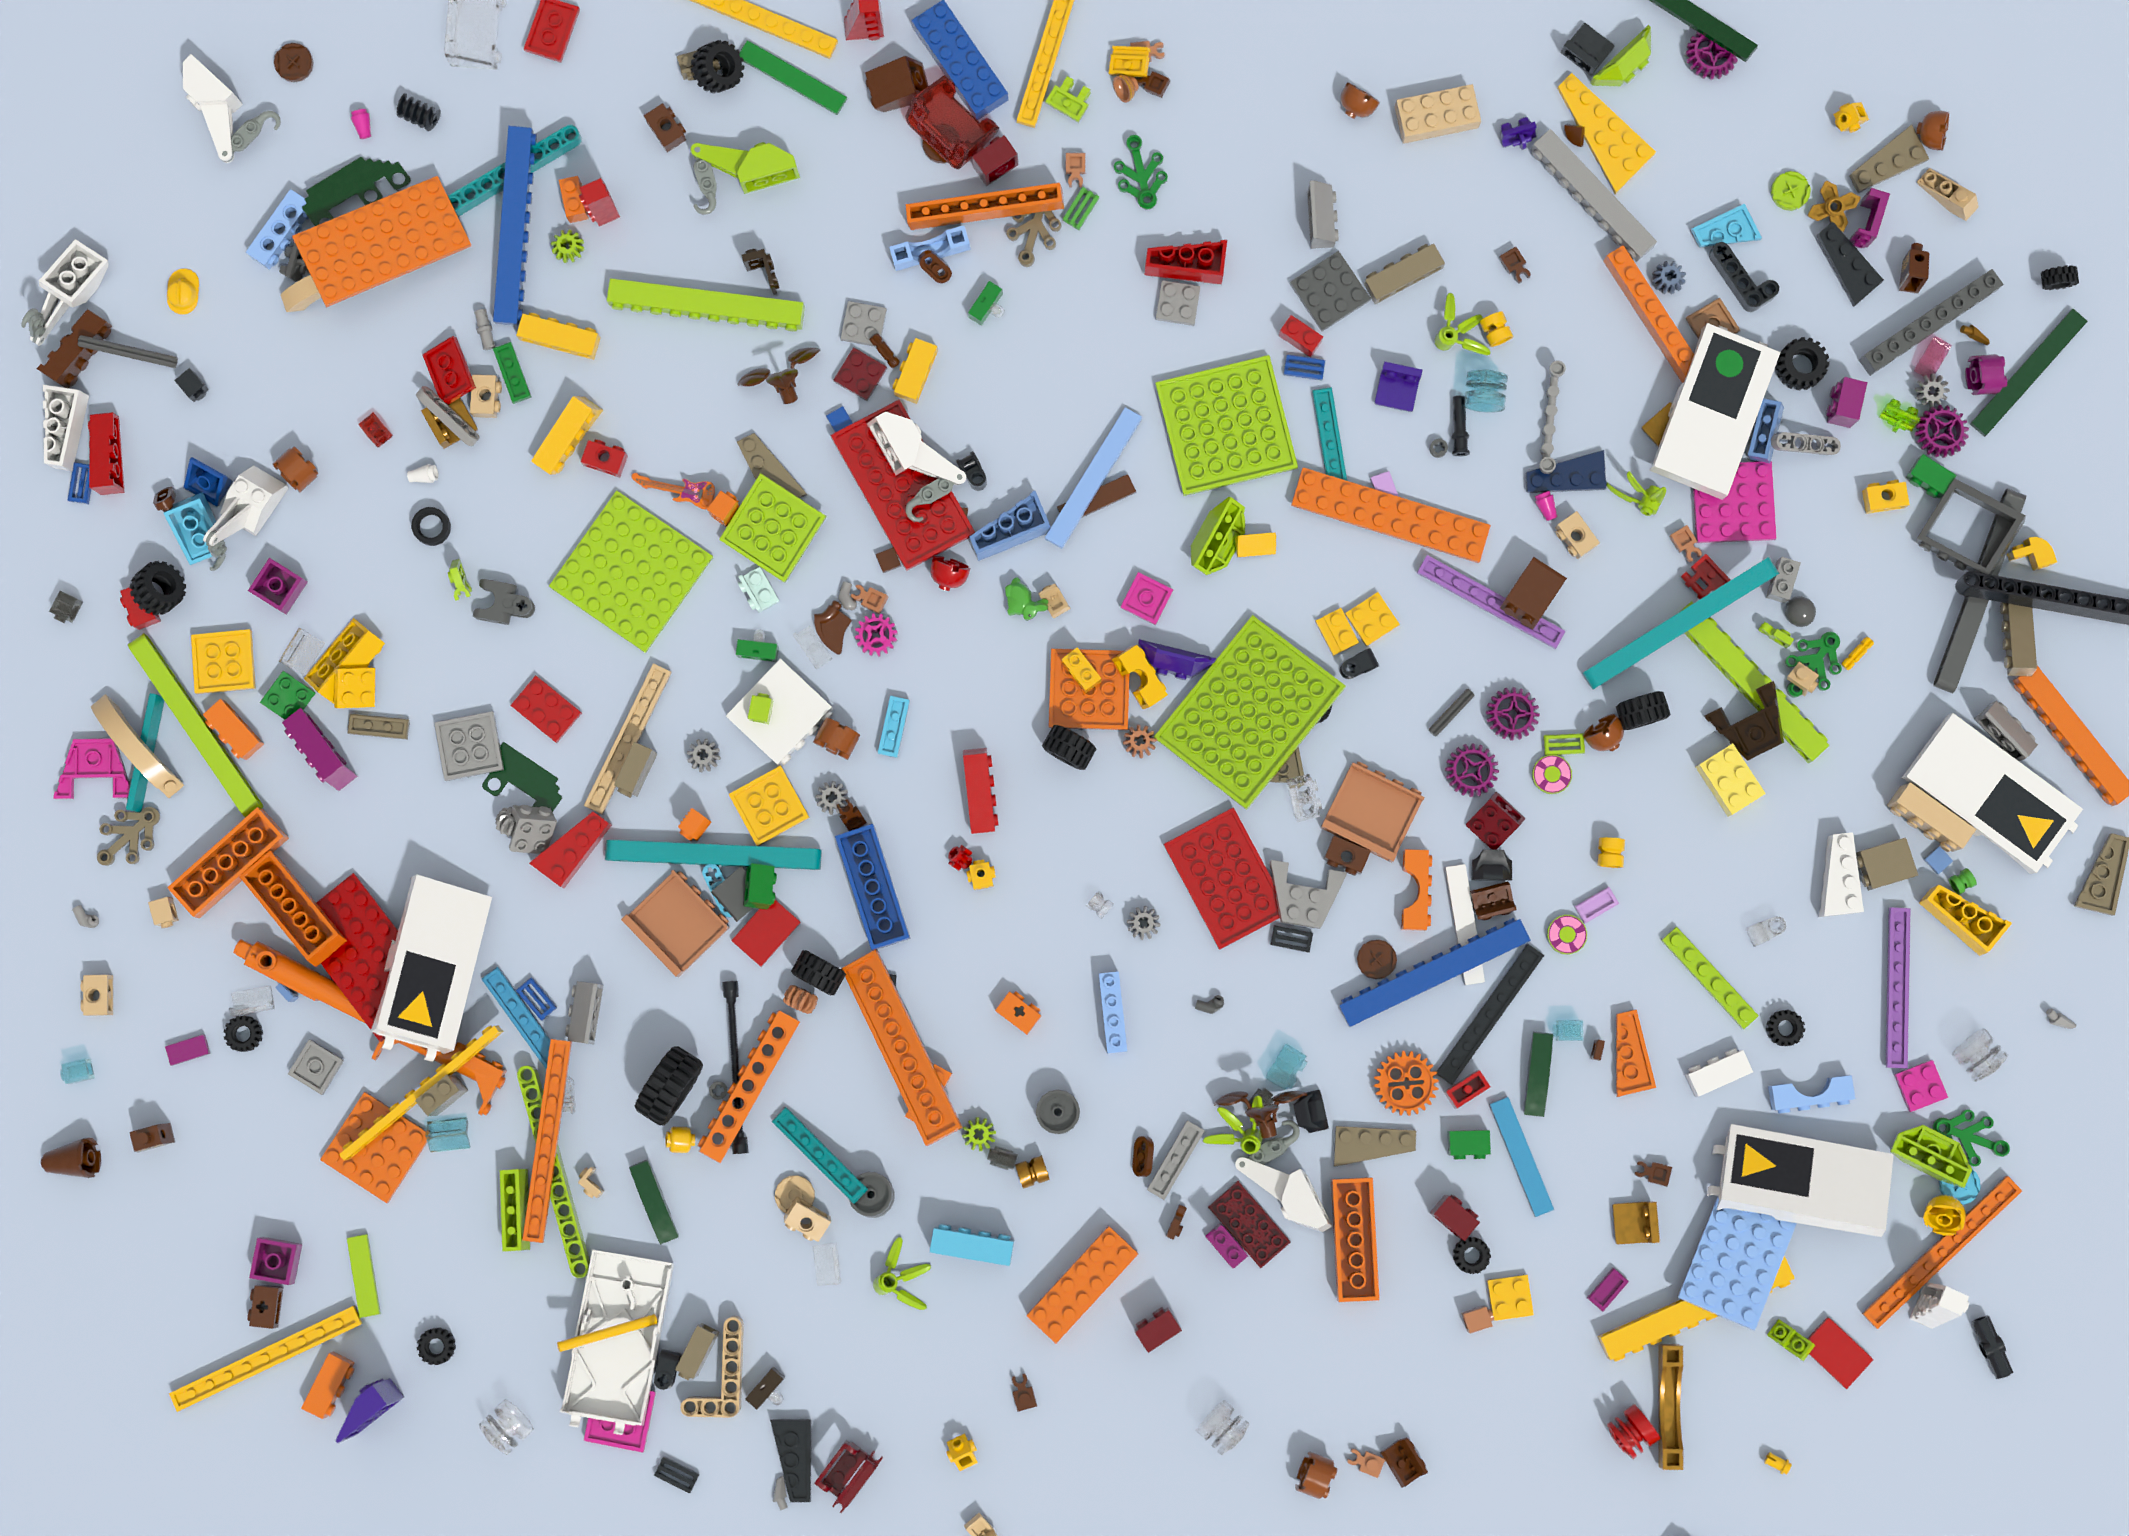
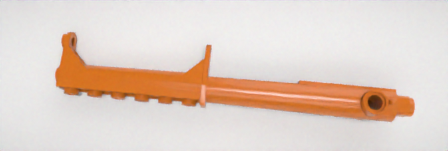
[233,939,506,1116]

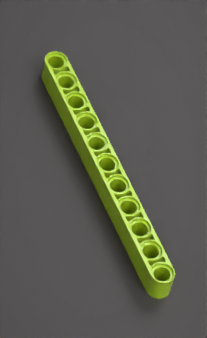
[127,633,264,818]
[517,1066,590,1278]

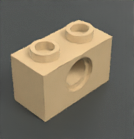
[470,375,502,418]
[1555,511,1600,559]
[81,975,113,1016]
[784,1197,831,1242]

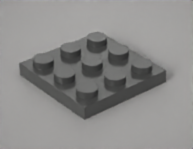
[1290,251,1371,331]

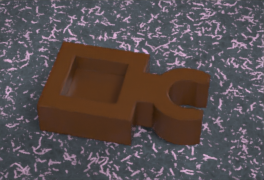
[1135,71,1171,98]
[1499,246,1531,284]
[836,799,867,831]
[1635,1161,1672,1187]
[1166,1204,1187,1240]
[1012,1373,1037,1412]

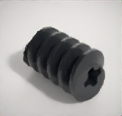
[396,93,441,131]

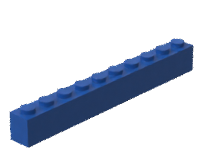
[493,126,537,326]
[1339,918,1531,1027]

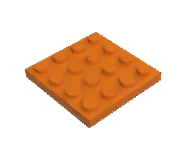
[1049,649,1129,730]
[320,1092,432,1203]

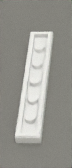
[1445,864,1485,985]

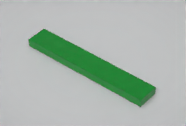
[739,40,847,115]

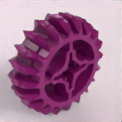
[1685,32,1738,80]
[1915,405,1969,458]
[1486,687,1540,741]
[1445,743,1499,797]

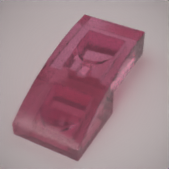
[1914,335,1952,379]

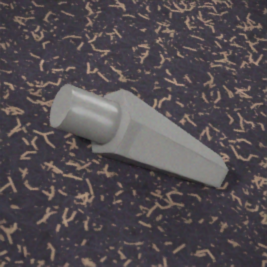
[2046,1008,2076,1029]
[773,1476,788,1510]

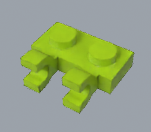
[1045,76,1091,123]
[448,558,472,601]

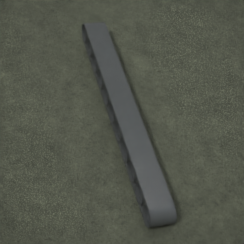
[1933,488,2026,694]

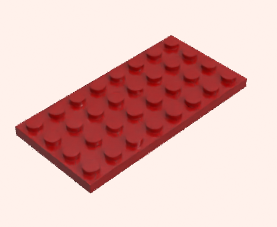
[830,399,975,571]
[316,873,398,1042]

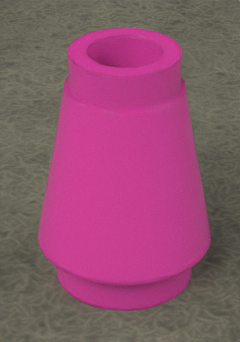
[350,109,371,139]
[1535,490,1558,521]

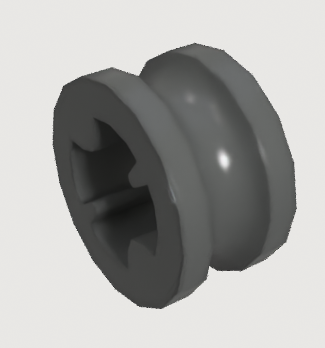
[1429,439,1448,458]
[709,1081,728,1100]

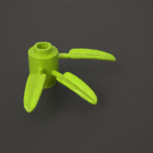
[1434,293,1491,356]
[1606,471,1666,516]
[1203,1096,1263,1154]
[873,1237,931,1310]

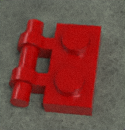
[1681,554,1730,600]

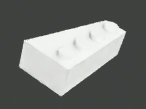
[43,385,89,471]
[1819,832,1864,917]
[1910,1282,1969,1329]

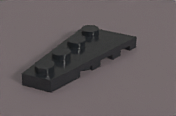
[1816,222,1884,307]
[770,1419,811,1502]

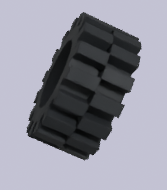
[2041,265,2079,290]
[1766,1010,1805,1046]
[223,1016,263,1052]
[1453,1237,1491,1274]
[417,1327,456,1365]

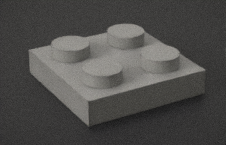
[1156,280,1201,326]
[841,301,887,347]
[288,1040,344,1095]

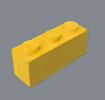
[892,338,938,404]

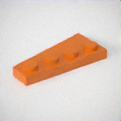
[1616,1009,1656,1097]

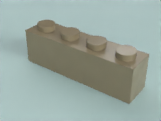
[1364,243,1445,304]
[2000,603,2037,677]

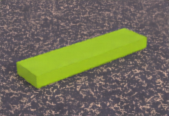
[347,1234,381,1318]

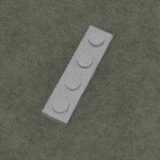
[1147,1120,1205,1200]

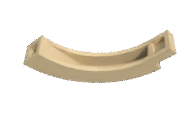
[280,275,321,312]
[91,694,184,798]

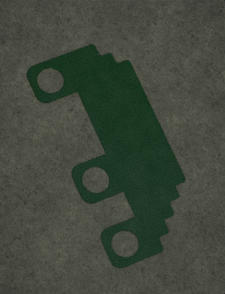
[302,157,411,226]
[467,742,562,812]

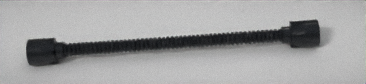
[722,981,749,1154]

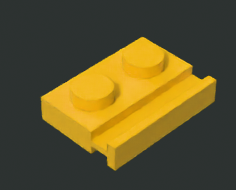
[1108,46,1151,77]
[1315,608,1359,656]

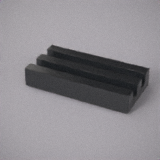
[1270,925,1313,953]
[654,1457,700,1494]

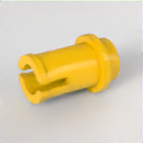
[1764,1452,1792,1475]

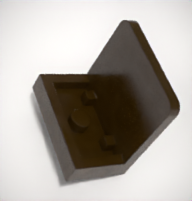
[742,249,780,295]

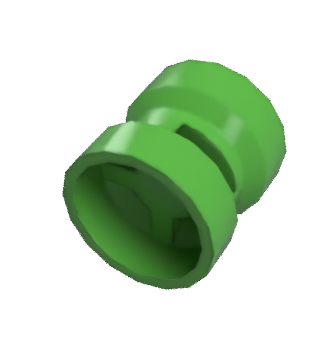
[1948,868,1977,895]

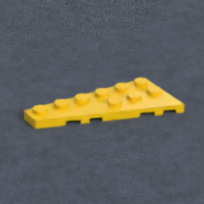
[1557,73,1656,194]

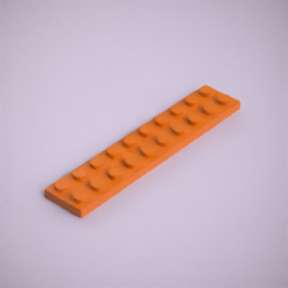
[1291,468,1491,563]
[841,950,963,1146]

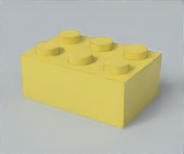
[1695,744,1766,817]

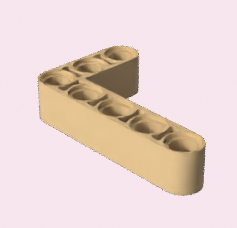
[680,1316,744,1418]

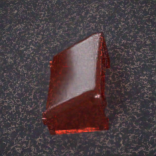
[906,75,1000,169]

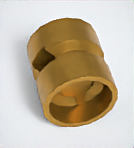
[1015,1155,1050,1189]

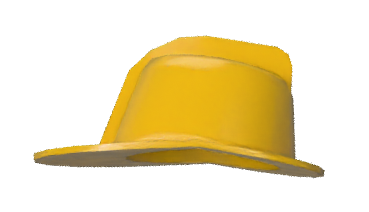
[167,268,199,315]

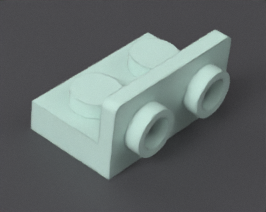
[738,567,780,613]

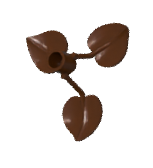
[737,348,821,404]
[1214,1091,1307,1138]

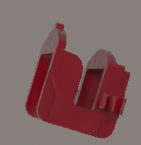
[814,1441,883,1513]

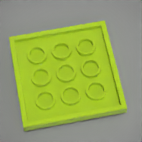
[719,473,827,582]

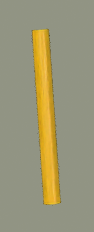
[557,1314,657,1352]

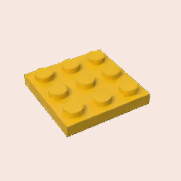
[191,629,256,694]
[729,765,810,846]

